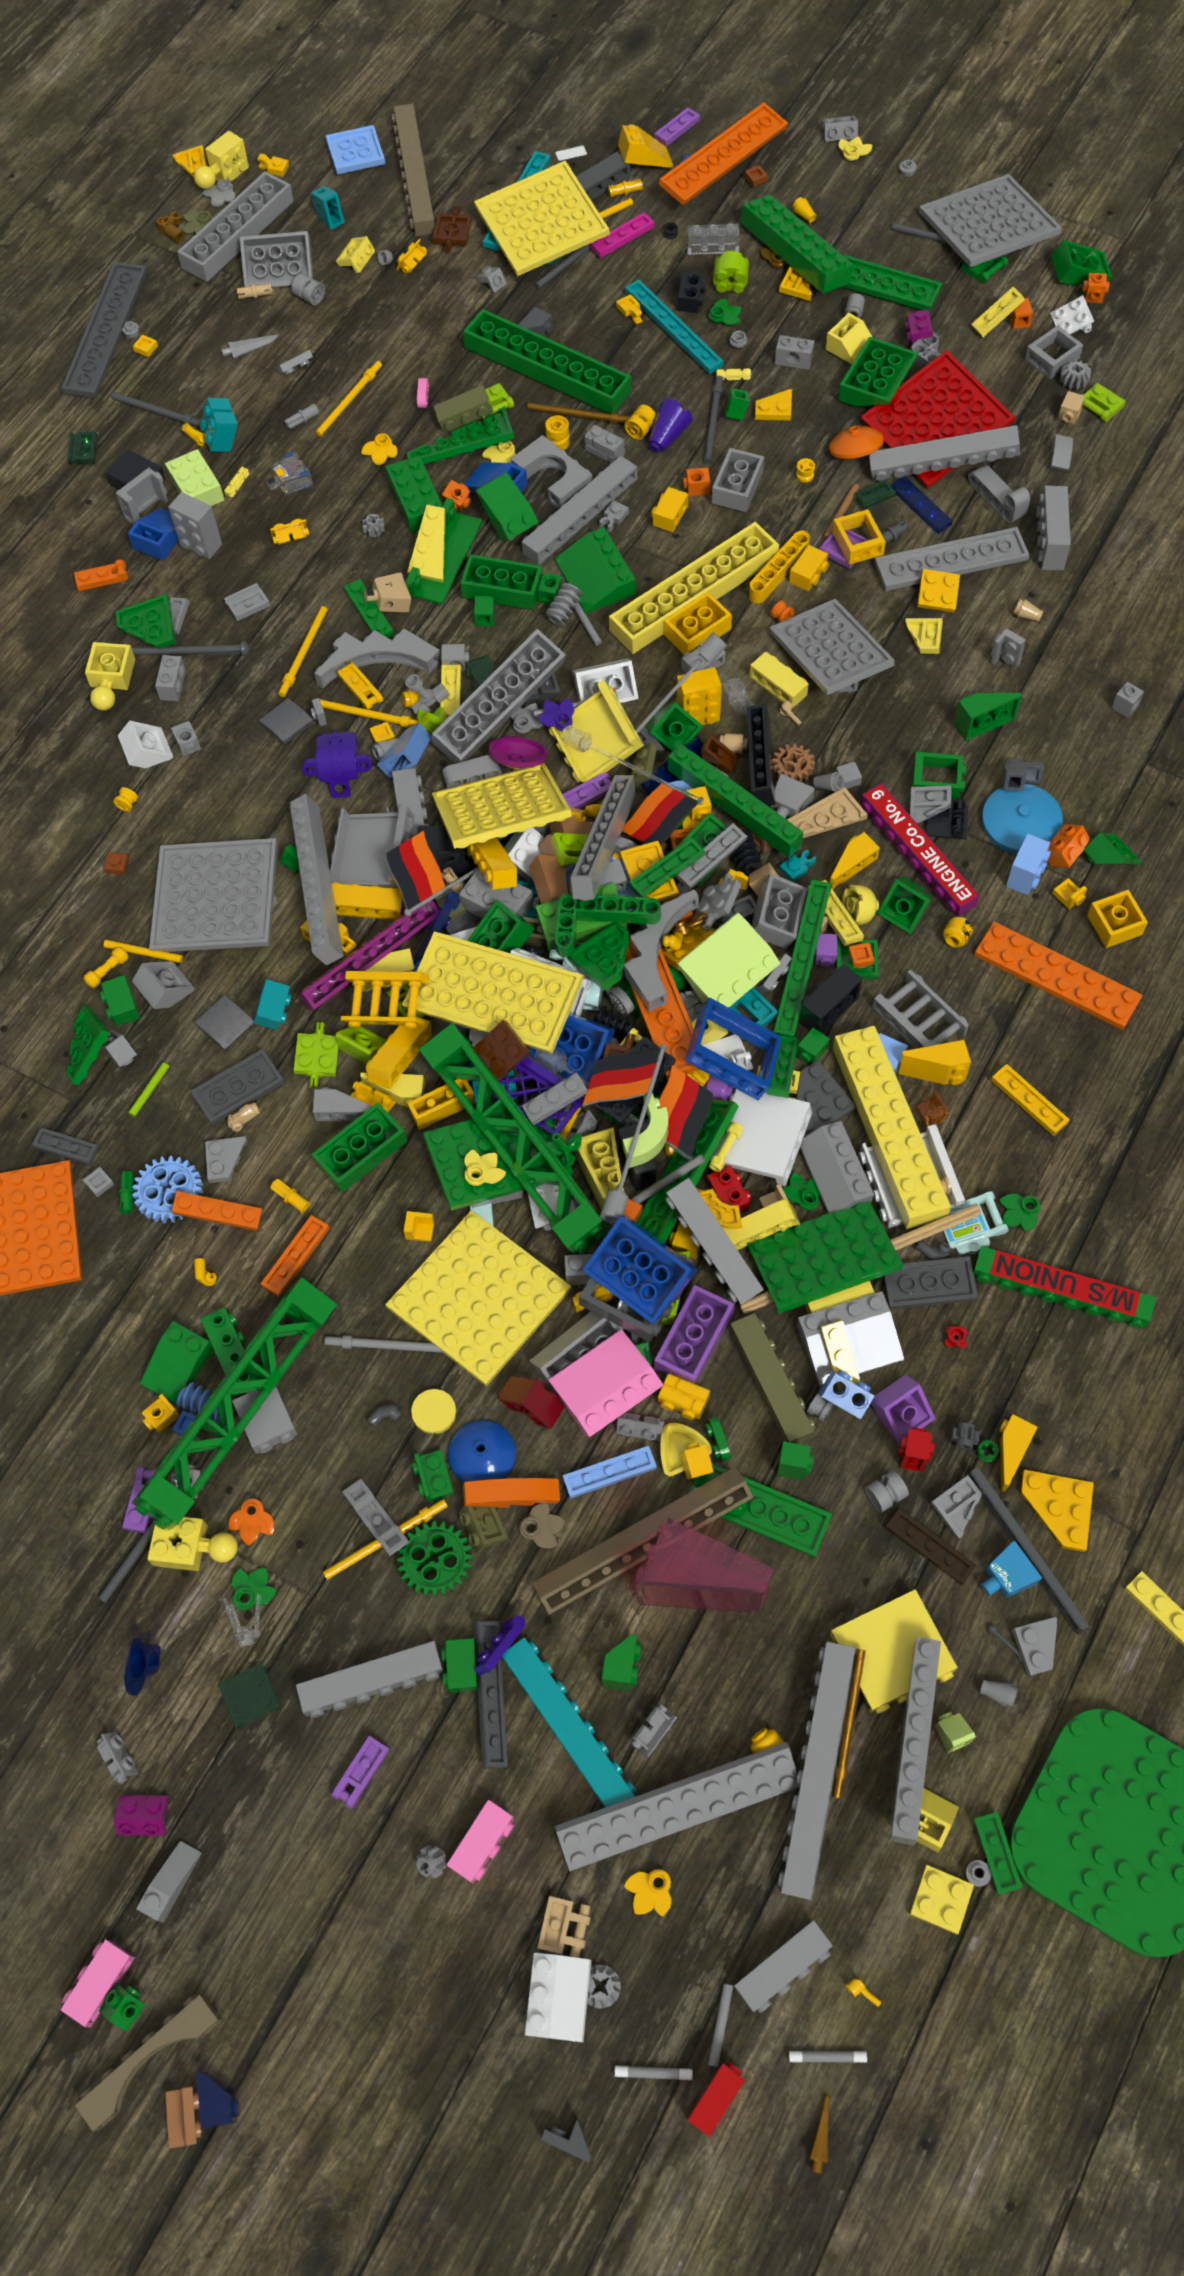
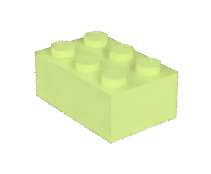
[165,449,224,506]

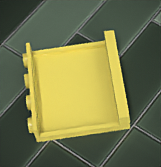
[549,680,644,783]
[830,1589,957,1714]

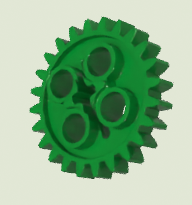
[397,1521,473,1598]

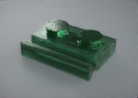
[68,431,98,465]

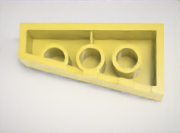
[574,1127,624,1210]

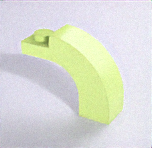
[623,1093,668,1168]

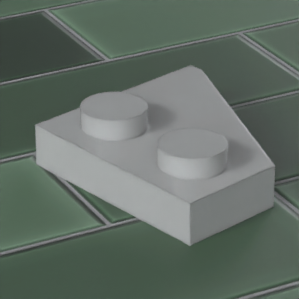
[910,786,952,824]
[205,1136,247,1183]
[930,1475,982,1539]
[1012,1617,1057,1677]

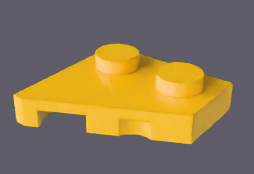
[755,389,792,421]

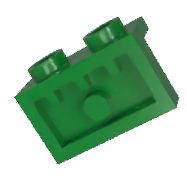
[412,1450,454,1502]

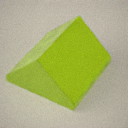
[336,1026,387,1065]

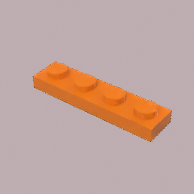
[172,1191,262,1231]
[261,1215,330,1298]

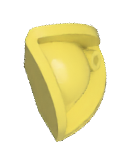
[660,1423,712,1476]

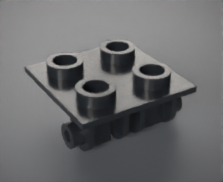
[926,798,969,840]

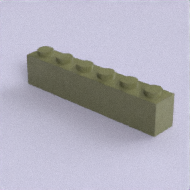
[730,1313,816,1444]

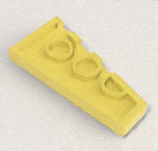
[407,505,445,583]

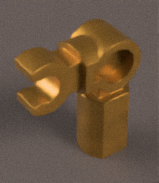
[157,211,184,243]

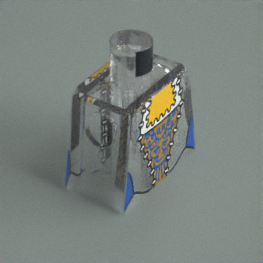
[266,451,313,494]

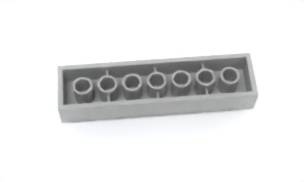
[177,171,294,282]
[431,629,566,764]

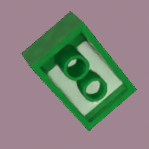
[1051,240,1112,285]
[476,472,539,541]
[954,693,1022,741]
[674,813,728,888]
[140,1321,214,1405]

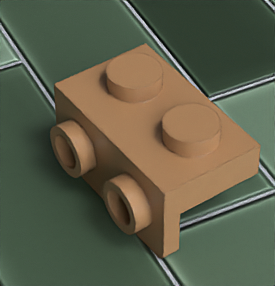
[165,2087,201,2148]

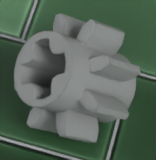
[362,514,385,537]
[416,1845,447,1879]

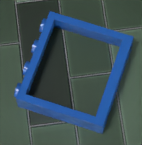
[685,998,782,1101]

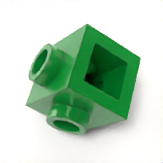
[99,1983,145,2032]

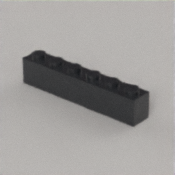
[747,704,776,806]

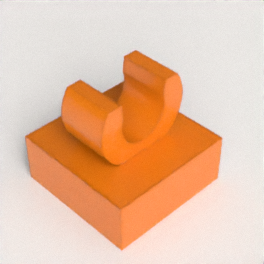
[848,943,875,969]

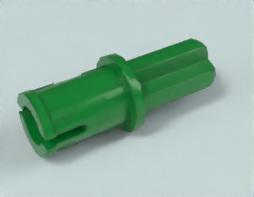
[118,1171,135,1214]

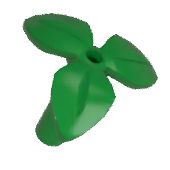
[546,1133,582,1167]

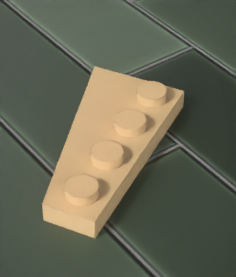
[787,787,868,838]

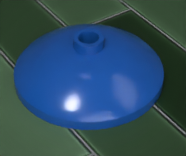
[448,1420,516,1482]

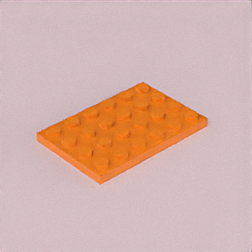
[0,1160,83,1296]

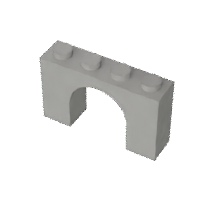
[511,435,593,509]

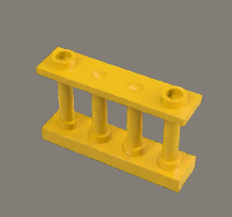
[341,971,430,1029]

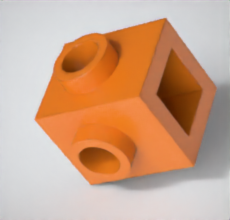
[1083,273,1109,303]
[442,480,471,513]

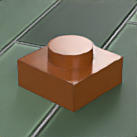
[745,165,768,187]
[104,852,129,875]

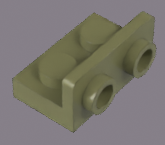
[459,1506,508,1553]

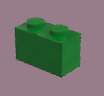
[100,975,140,1026]
[777,1441,814,1481]
[442,1638,478,1693]

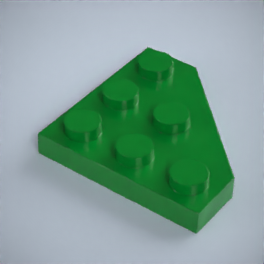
[115,594,176,649]
[568,922,630,991]
[66,1005,109,1086]

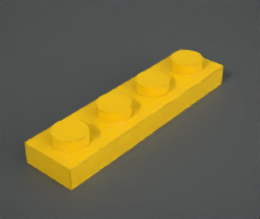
[991,1064,1070,1136]

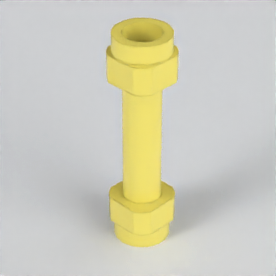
[709,1122,743,1172]

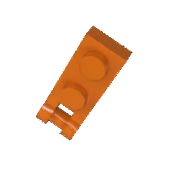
[74,560,128,591]

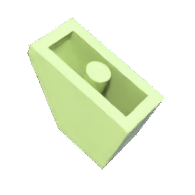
[935,1712,976,1754]

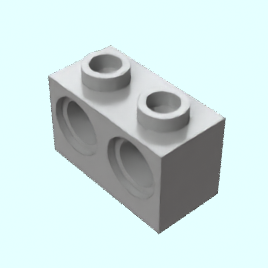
[155,655,186,701]

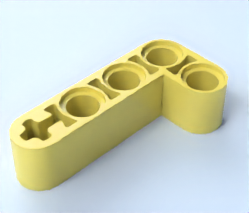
[722,1200,801,1250]

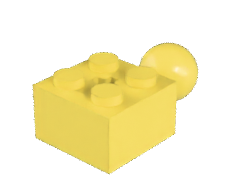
[194,131,249,189]
[85,642,135,711]
[147,1517,238,1571]

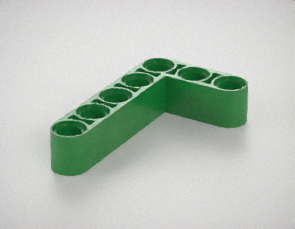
[555,893,661,957]

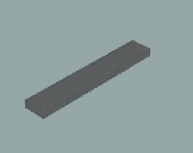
[474,1621,508,1769]

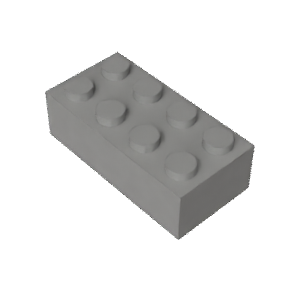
[1036,486,1071,570]

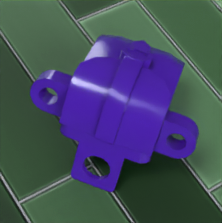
[302,731,372,798]

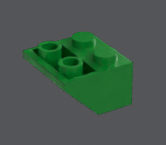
[602,1634,642,1692]

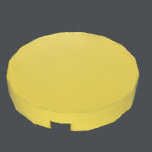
[411,1389,456,1434]

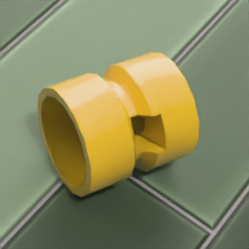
[624,405,657,440]
[546,416,570,450]

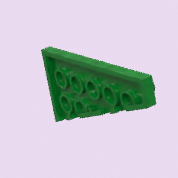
[407,406,515,464]

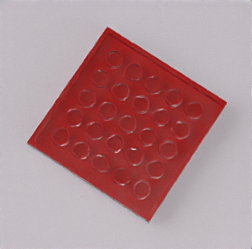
[861,350,1015,488]

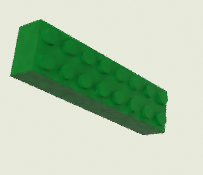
[741,194,853,294]

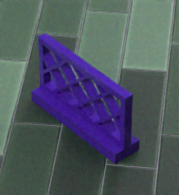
[492,1057,585,1136]

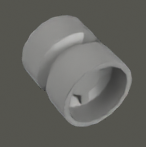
[292,273,325,305]
[865,1470,909,1513]

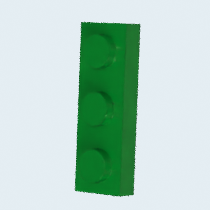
[974,1812,1023,1895]

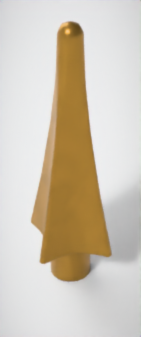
[808,2095,830,2174]

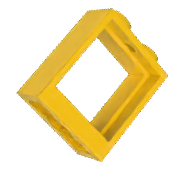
[832,509,886,565]

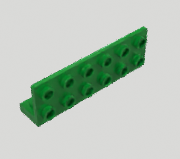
[406,498,482,605]

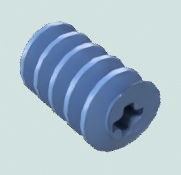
[176,1382,220,1424]

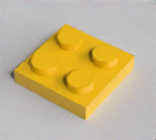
[917,569,960,613]

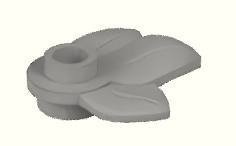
[203,179,235,207]
[511,703,543,734]

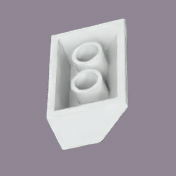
[572,658,639,703]
[525,1953,591,2042]

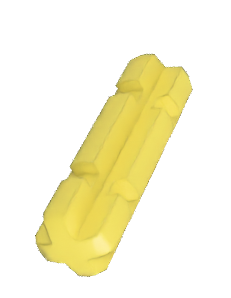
[716,368,751,380]
[224,467,249,498]

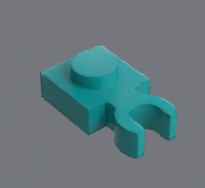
[779,850,816,882]

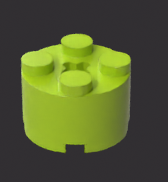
[713,251,749,293]

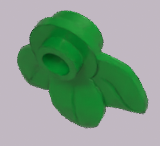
[709,299,742,325]
[782,1173,820,1210]
[999,1193,1041,1232]
[232,1568,277,1610]

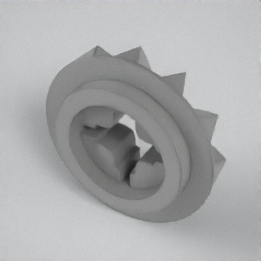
[587,1965,621,2008]

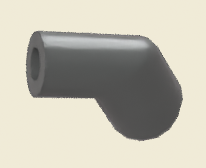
[916,1240,950,1260]
[367,1404,401,1427]

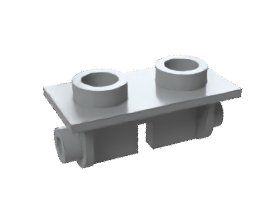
[565,1110,598,1144]
[616,1412,664,1442]
[631,1704,677,1757]
[97,1732,138,1784]

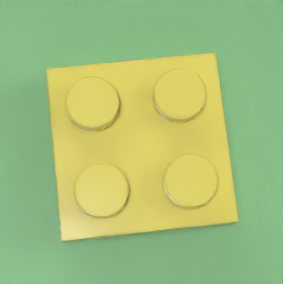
[909,1865,974,1935]

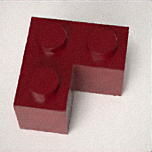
[497,1376,565,1429]

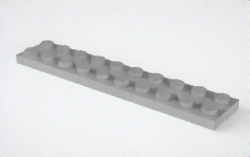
[555,1742,800,1872]

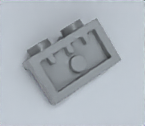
[822,116,858,141]
[991,628,1026,667]

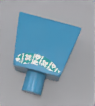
[981,1541,1042,1598]

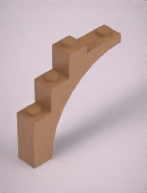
[529,815,594,904]

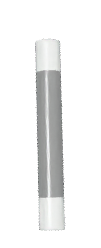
[789,2051,867,2062]
[615,2066,692,2080]

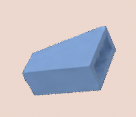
[377,722,432,779]

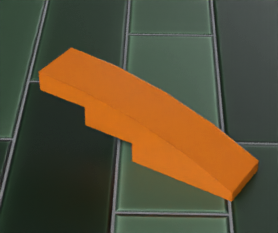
[463,1478,560,1508]

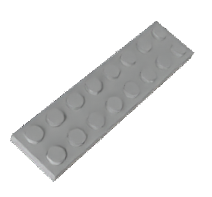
[874,527,1029,591]

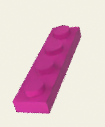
[590,213,654,258]

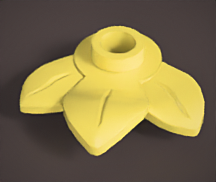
[839,137,872,161]
[482,441,516,463]
[464,1150,506,1186]

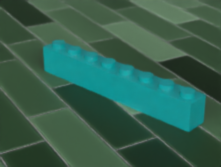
[502,1637,638,1808]

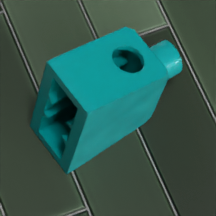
[311,186,345,230]

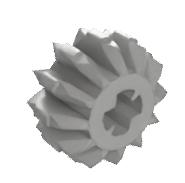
[1060,359,1091,391]

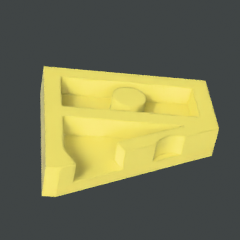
[906,618,943,654]

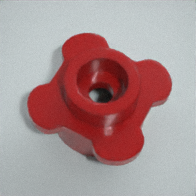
[945,1326,968,1349]

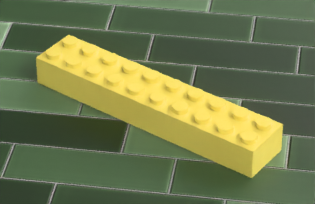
[609,522,779,654]
[833,1026,951,1230]

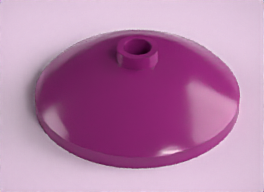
[489,737,547,770]

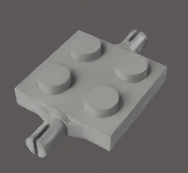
[694,873,742,931]

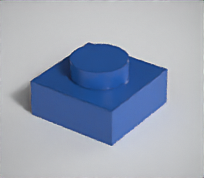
[172,1410,197,1441]

